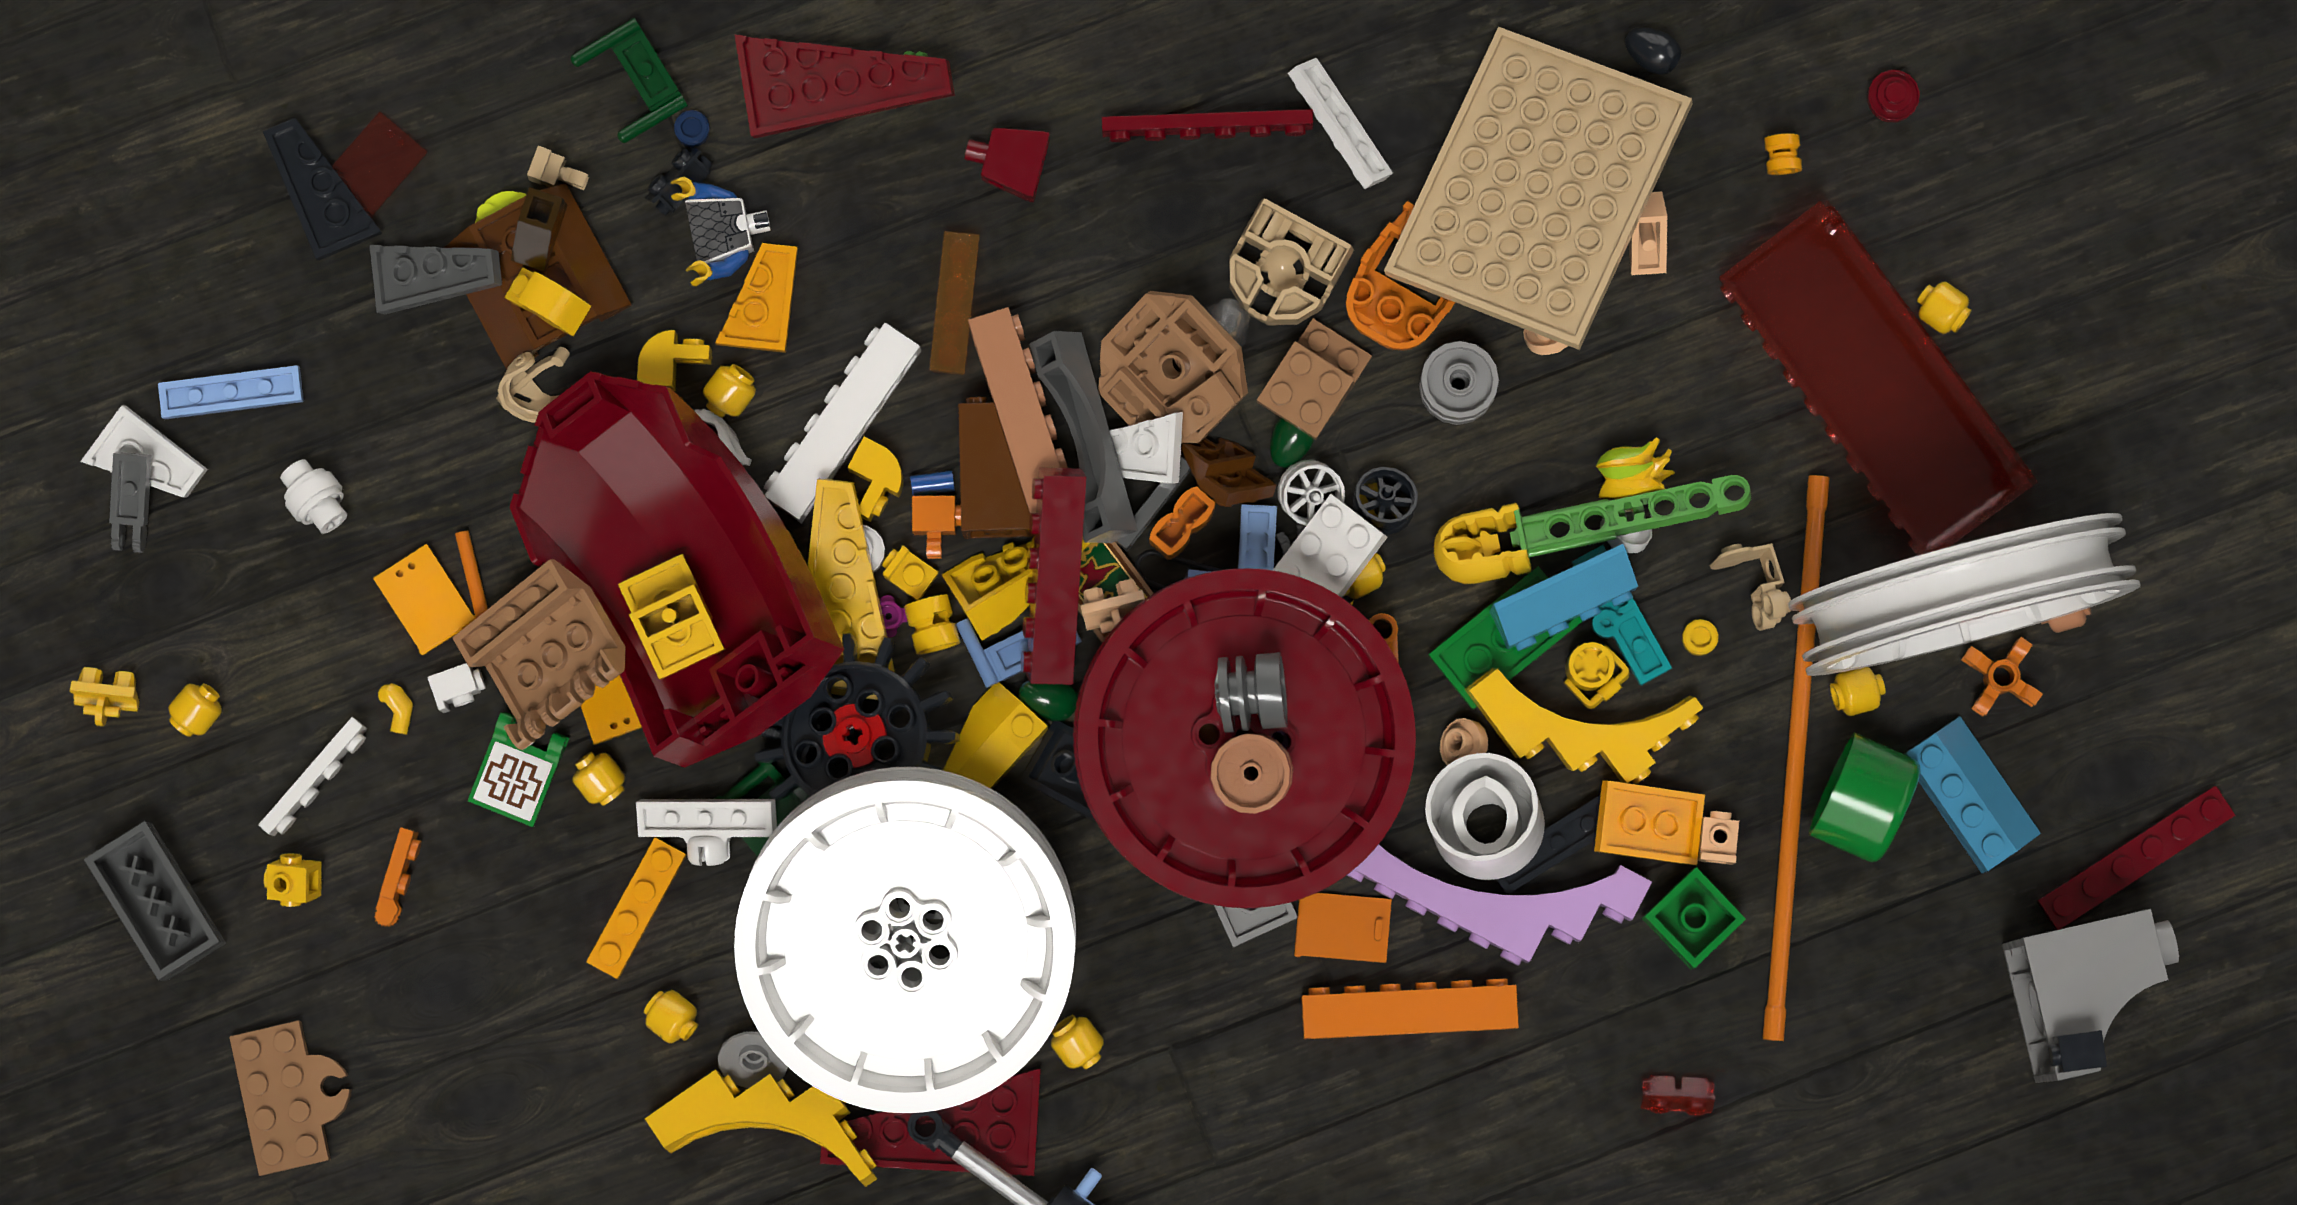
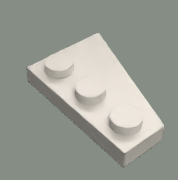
[80,405,208,498]
[1110,412,1183,483]

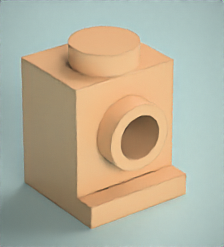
[1698,811,1739,865]

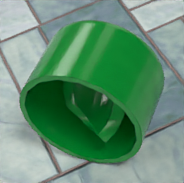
[1808,732,1921,862]

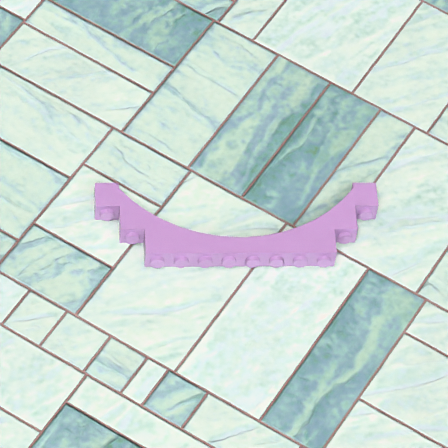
[1271,731,1652,966]

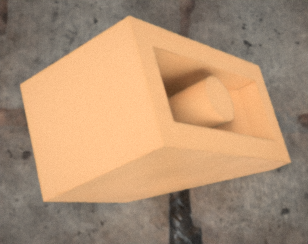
[1628,191,1667,275]

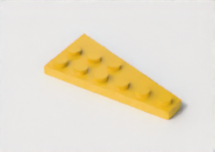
[808,478,895,700]

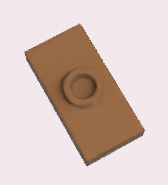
[1166,371,1241,439]

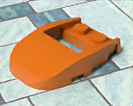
[1346,201,1455,351]

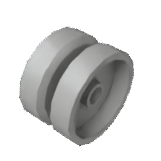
[1419,341,1499,425]

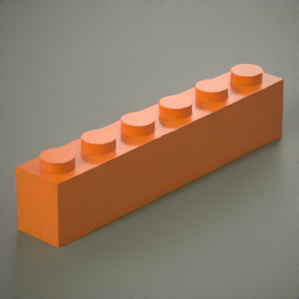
[1301,979,1519,1039]

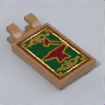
[1078,542,1154,642]

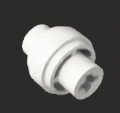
[280,459,347,534]

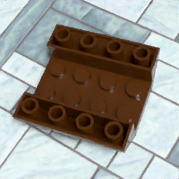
[444,183,632,370]

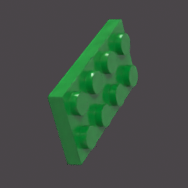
[1428,566,1582,710]

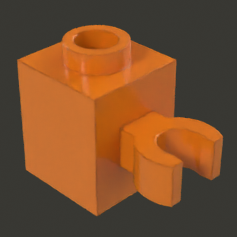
[912,496,961,559]

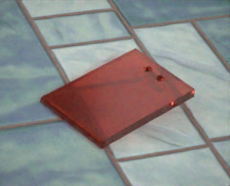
[332,112,428,219]

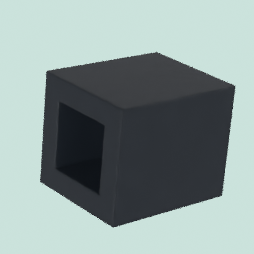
[2048,1030,2107,1073]

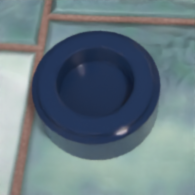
[674,110,710,147]

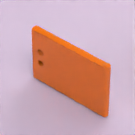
[1294,893,1392,963]

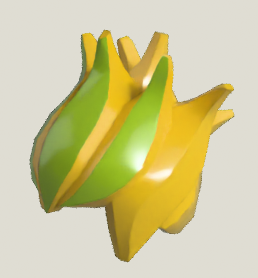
[1596,437,1675,500]

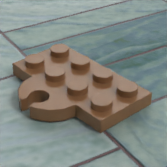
[230,1021,351,1176]

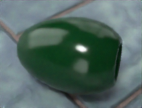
[1270,417,1314,468]
[1019,680,1078,721]

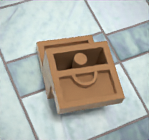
[1256,318,1372,440]

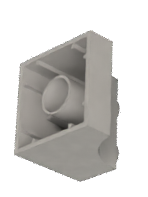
[2002,909,2179,1083]

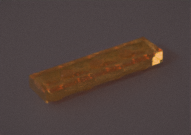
[929,231,980,375]

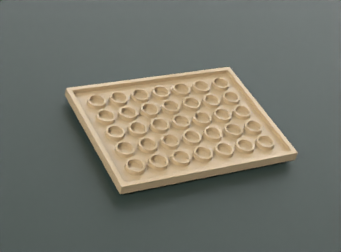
[1384,27,1693,350]

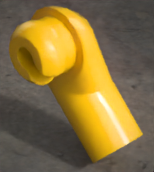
[378,684,413,735]

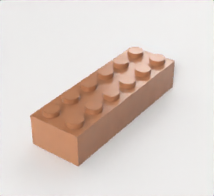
[968,307,1068,514]

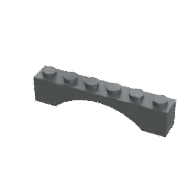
[1029,331,1138,543]

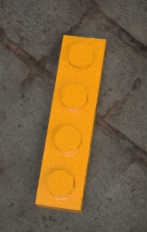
[586,837,687,980]

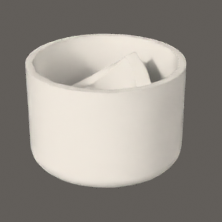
[1425,753,1545,880]

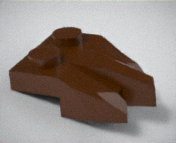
[1181,437,1276,507]

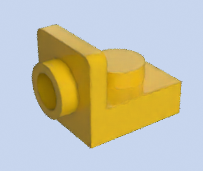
[882,546,939,601]

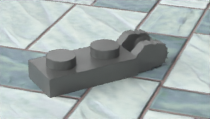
[109,452,152,553]

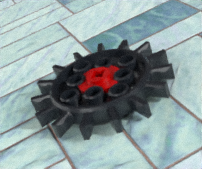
[754,633,960,801]

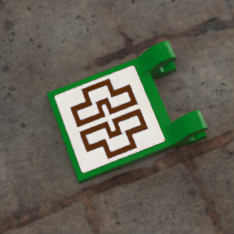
[468,712,570,827]

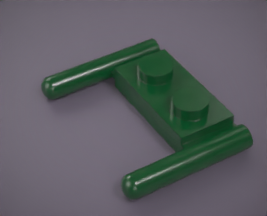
[570,18,688,143]

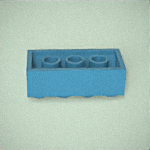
[1489,544,1638,652]
[1905,717,2041,873]

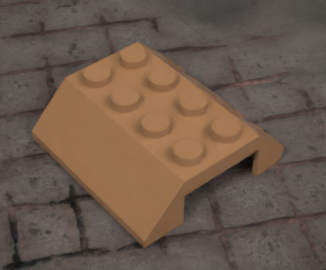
[453,559,625,750]

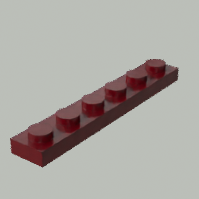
[1102,109,1313,142]
[2036,786,2235,931]

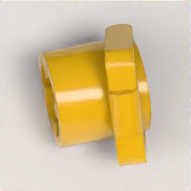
[1564,642,1630,709]

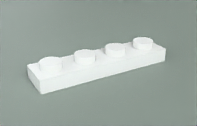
[1288,58,1393,189]
[259,717,367,836]

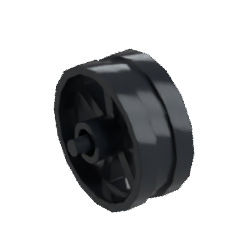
[1352,467,1418,535]

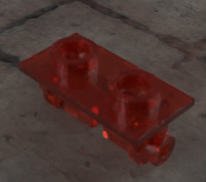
[1640,1075,1716,1116]

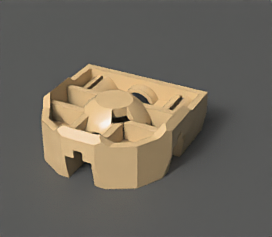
[1229,198,1354,326]

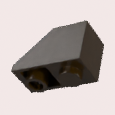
[511,187,568,272]

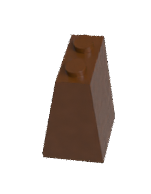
[958,397,1034,539]

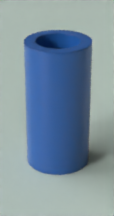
[910,471,955,496]

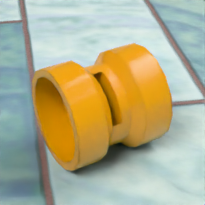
[1764,134,1802,175]

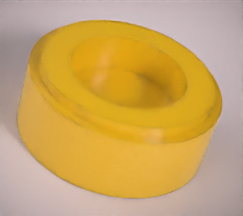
[1682,619,1718,656]

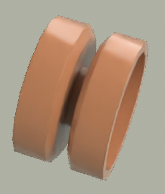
[1211,733,1293,814]

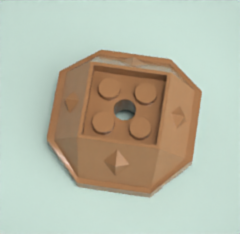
[1098,291,1248,443]

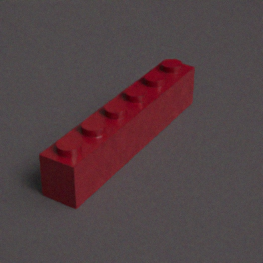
[1021,467,1087,685]

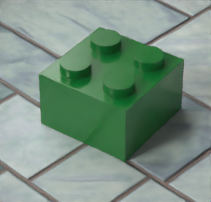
[1641,867,1746,970]

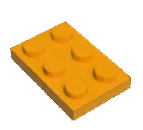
[1594,781,1705,865]

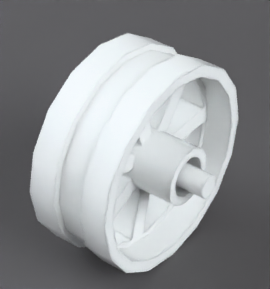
[1278,460,1345,526]

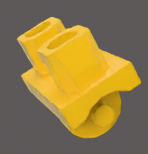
[70,667,140,726]

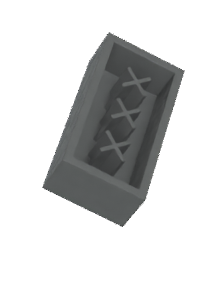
[84,821,226,981]

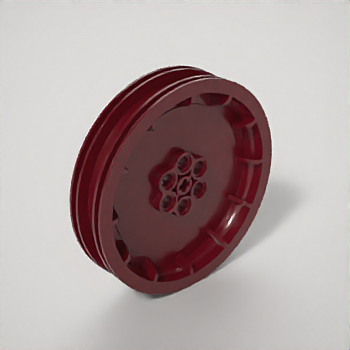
[1073,568,1416,908]

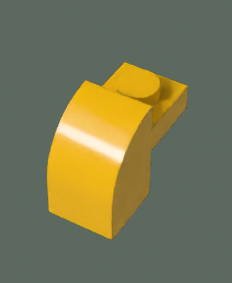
[504,267,591,336]
[637,330,712,391]
[847,436,903,522]

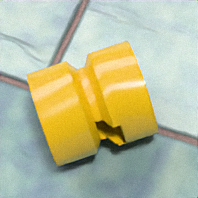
[904,594,961,655]

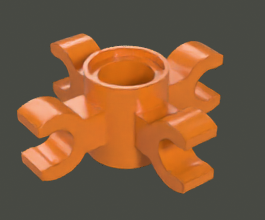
[1961,637,2043,717]

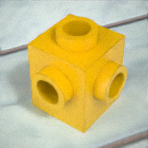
[264,853,321,907]

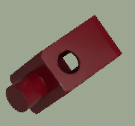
[964,128,1050,203]

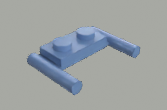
[956,618,1082,688]

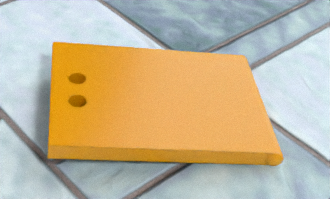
[373,544,476,655]
[581,675,642,745]

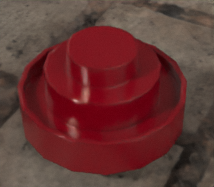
[1867,70,1920,123]

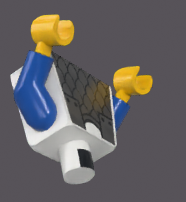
[671,177,771,286]

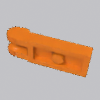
[374,827,421,927]

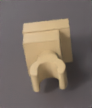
[527,146,589,190]

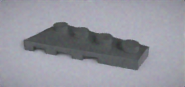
[370,245,502,315]

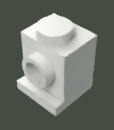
[427,663,486,713]

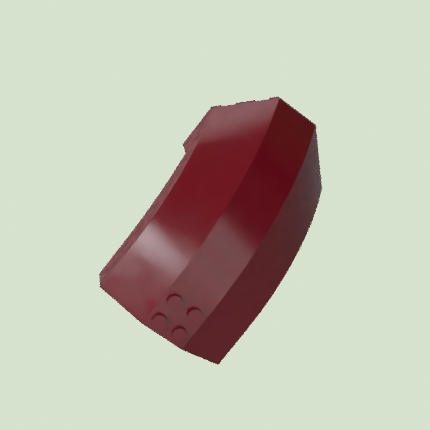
[509,371,844,768]

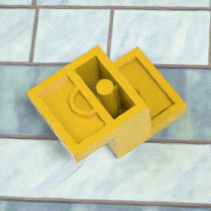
[618,554,725,680]

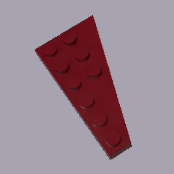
[820,1069,1041,1176]

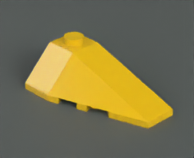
[942,536,1090,641]
[943,682,1049,789]

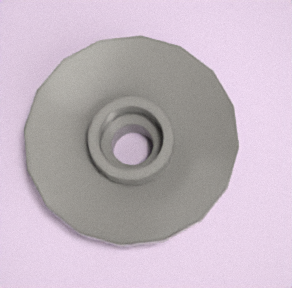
[718,1032,788,1088]

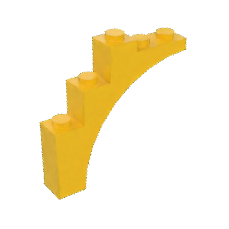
[1465,668,1703,784]
[645,1069,877,1187]

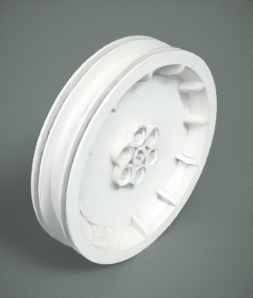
[1788,513,2141,676]
[734,767,1076,1113]

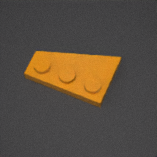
[715,243,798,353]

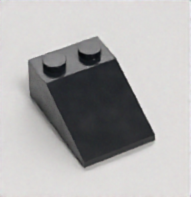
[1020,721,1097,824]

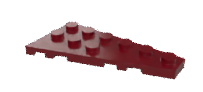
[735,35,955,138]

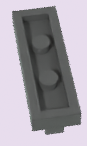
[1116,457,1191,552]

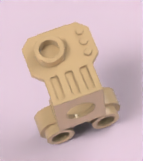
[1710,543,1791,631]

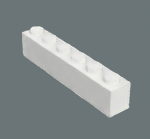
[764,323,921,524]

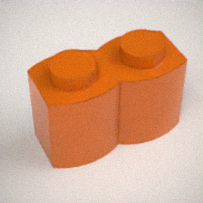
[1149,486,1215,560]

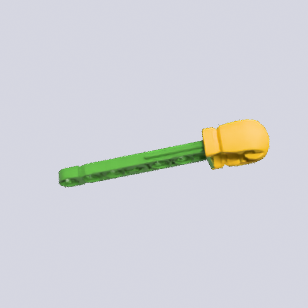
[1434,475,1751,584]

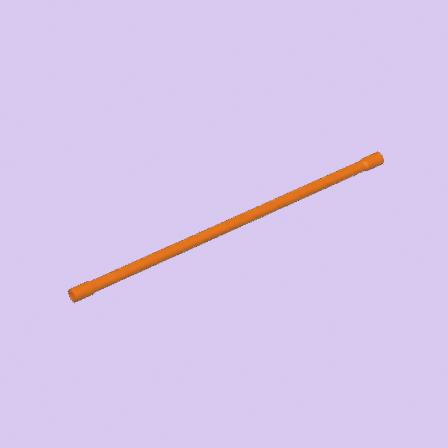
[1763,475,1830,1041]

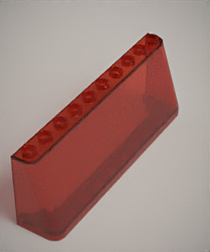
[1719,201,2038,556]

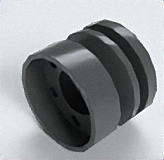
[1215,652,1288,733]

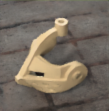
[496,347,570,423]

